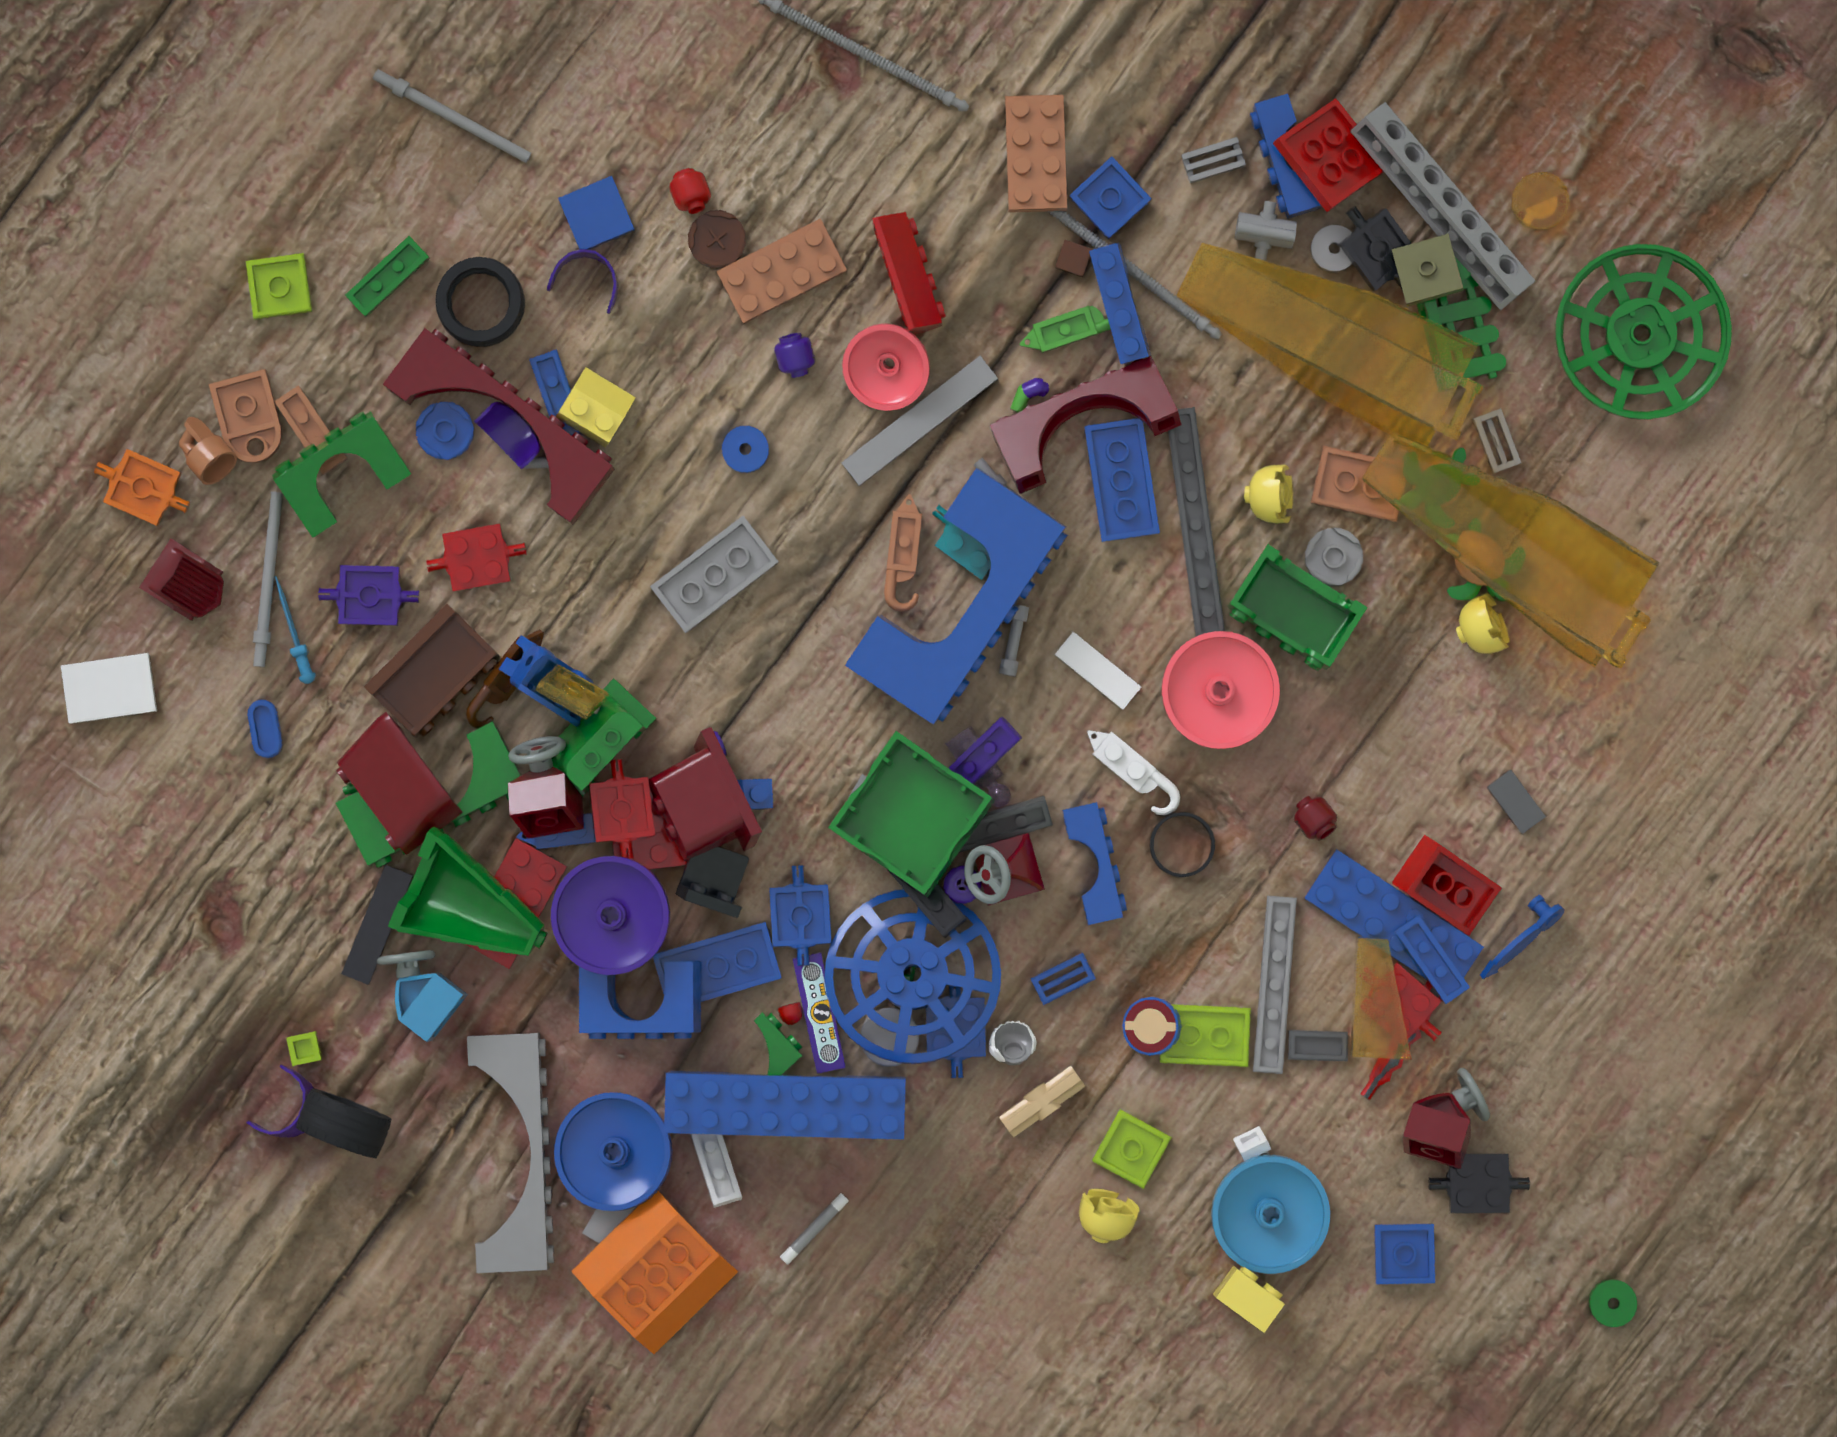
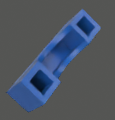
[1250,94,1322,219]
[1089,243,1151,364]
[1062,802,1127,925]

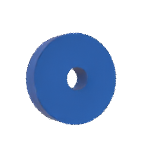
[722,426,769,473]

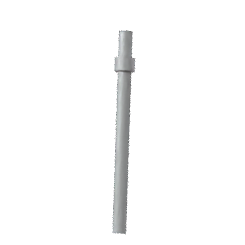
[373,69,532,163]
[253,492,283,667]

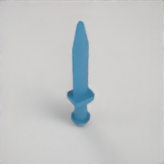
[275,576,316,684]

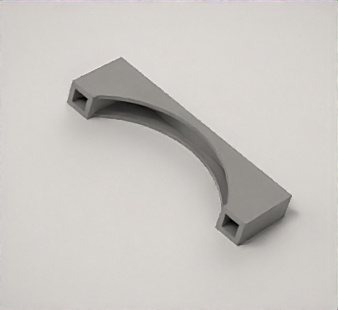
[467,1033,555,1273]

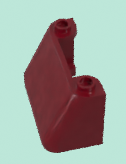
[336,712,463,855]

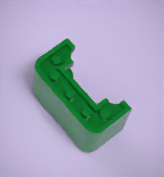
[1227,544,1368,671]

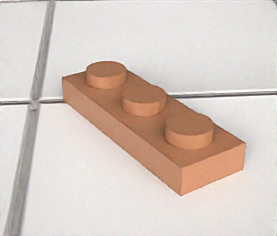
[274,385,348,475]

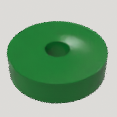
[1589,1279,1637,1327]

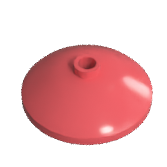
[842,323,930,411]

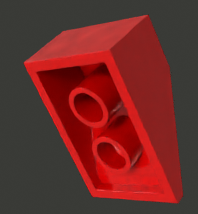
[1392,835,1502,936]

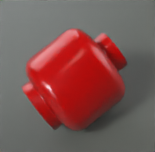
[669,168,711,214]

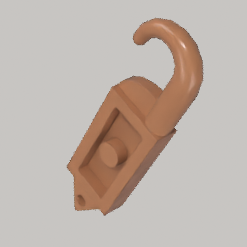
[884,494,922,612]

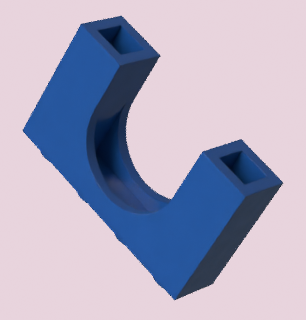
[579,961,701,1039]

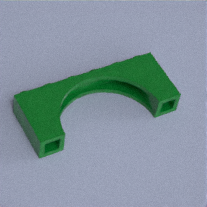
[336,721,522,869]

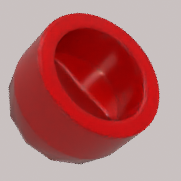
[777,1002,802,1025]

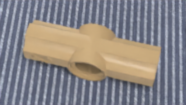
[999,1065,1085,1138]

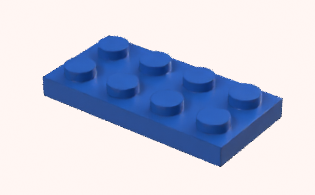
[1084,418,1160,542]
[653,922,782,1002]

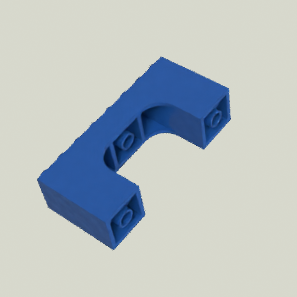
[845,468,1068,724]
[664,1071,906,1140]

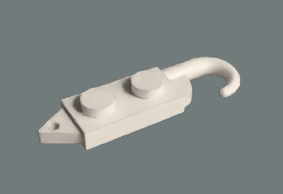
[1087,730,1180,816]

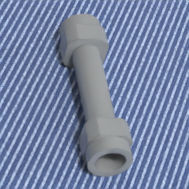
[999,604,1029,677]

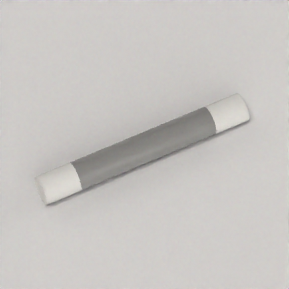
[780,1193,849,1264]

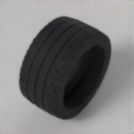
[435,257,525,347]
[296,1088,392,1159]

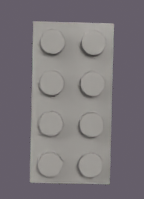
[650,516,779,633]

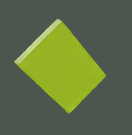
[1160,1004,1251,1067]

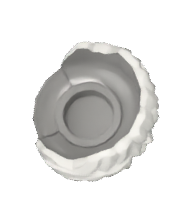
[989,1021,1037,1065]

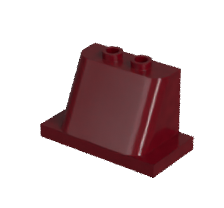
[648,727,762,861]

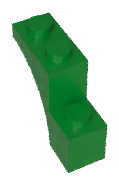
[754,1012,803,1075]

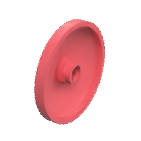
[1162,631,1280,749]

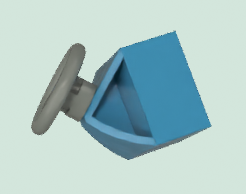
[377,950,468,1042]

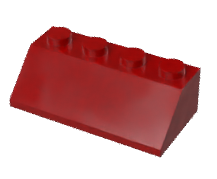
[872,212,946,335]

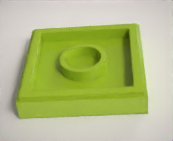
[246,253,312,320]
[1092,1109,1172,1189]

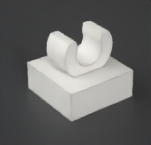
[1233,1126,1271,1161]

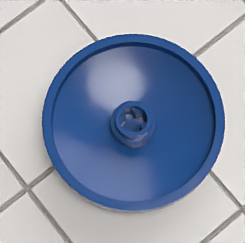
[554,1092,672,1211]

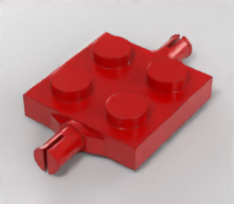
[426,523,527,591]
[589,759,655,859]
[1358,962,1442,1045]

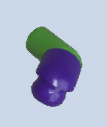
[1010,378,1049,413]

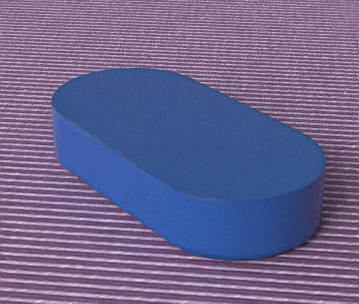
[247,700,283,758]

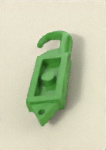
[1019,306,1111,353]

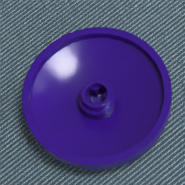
[551,856,670,975]

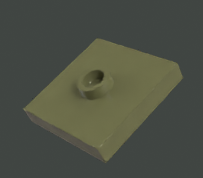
[1392,234,1464,307]

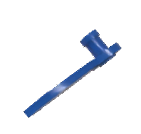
[1480,895,1565,979]

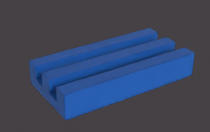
[1030,953,1096,1005]

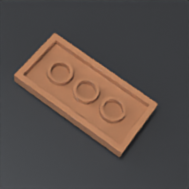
[1005,95,1067,212]
[716,218,847,324]

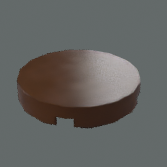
[688,210,746,269]

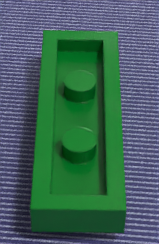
[345,236,430,317]

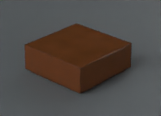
[1055,240,1092,278]

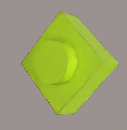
[286,1031,322,1066]

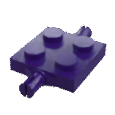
[318,565,419,626]

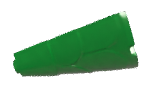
[388,826,548,956]

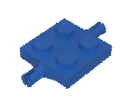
[769,865,832,966]
[926,986,986,1078]

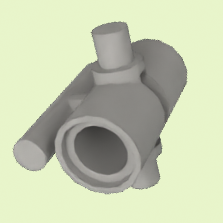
[1234,201,1297,260]

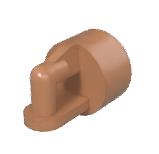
[179,417,237,485]

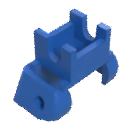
[499,635,595,728]

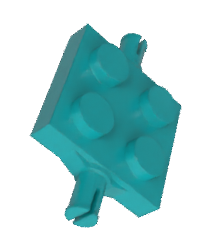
[932,504,991,580]

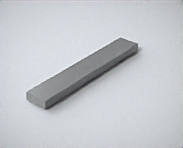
[841,356,998,486]
[1253,896,1297,1074]

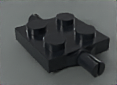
[1338,206,1412,292]
[1428,1154,1530,1214]

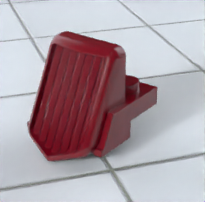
[139,539,224,621]

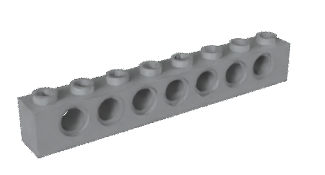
[1350,102,1535,311]

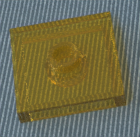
[535,664,608,720]

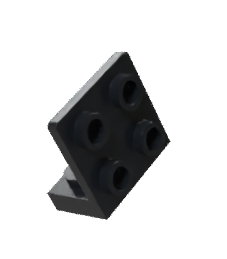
[675,847,749,918]

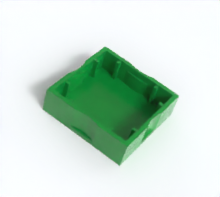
[828,731,995,898]

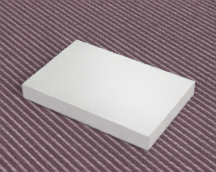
[61,653,157,724]

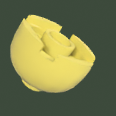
[1244,465,1293,524]
[1456,593,1510,654]
[1079,1189,1140,1243]

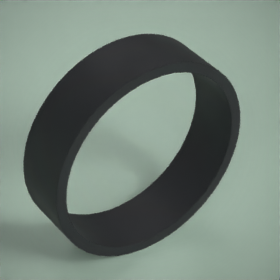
[1150,812,1215,877]

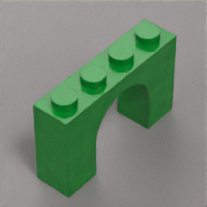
[272,411,411,538]

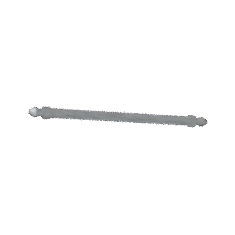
[758,0,969,111]
[1047,211,1222,339]

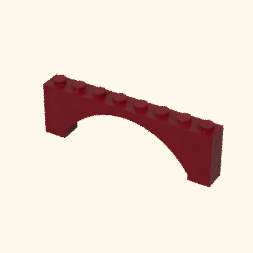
[383,328,615,525]

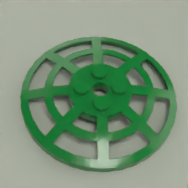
[1555,244,1732,420]

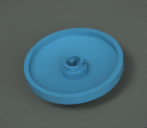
[1211,1155,1330,1274]

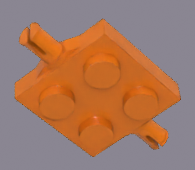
[94,449,190,526]

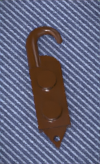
[466,629,544,729]

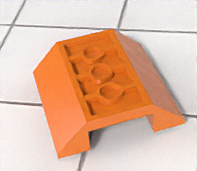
[571,1190,738,1354]

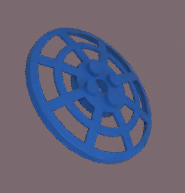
[824,889,1001,1064]

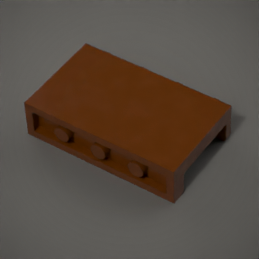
[364,604,499,738]

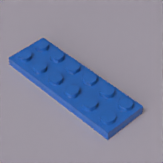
[1304,849,1484,980]

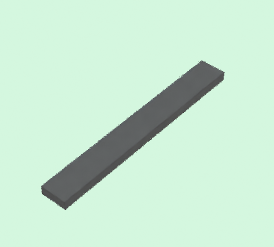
[1168,407,1225,637]

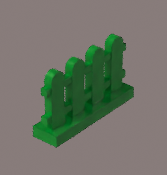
[1416,275,1506,392]

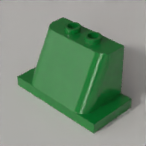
[552,678,657,797]

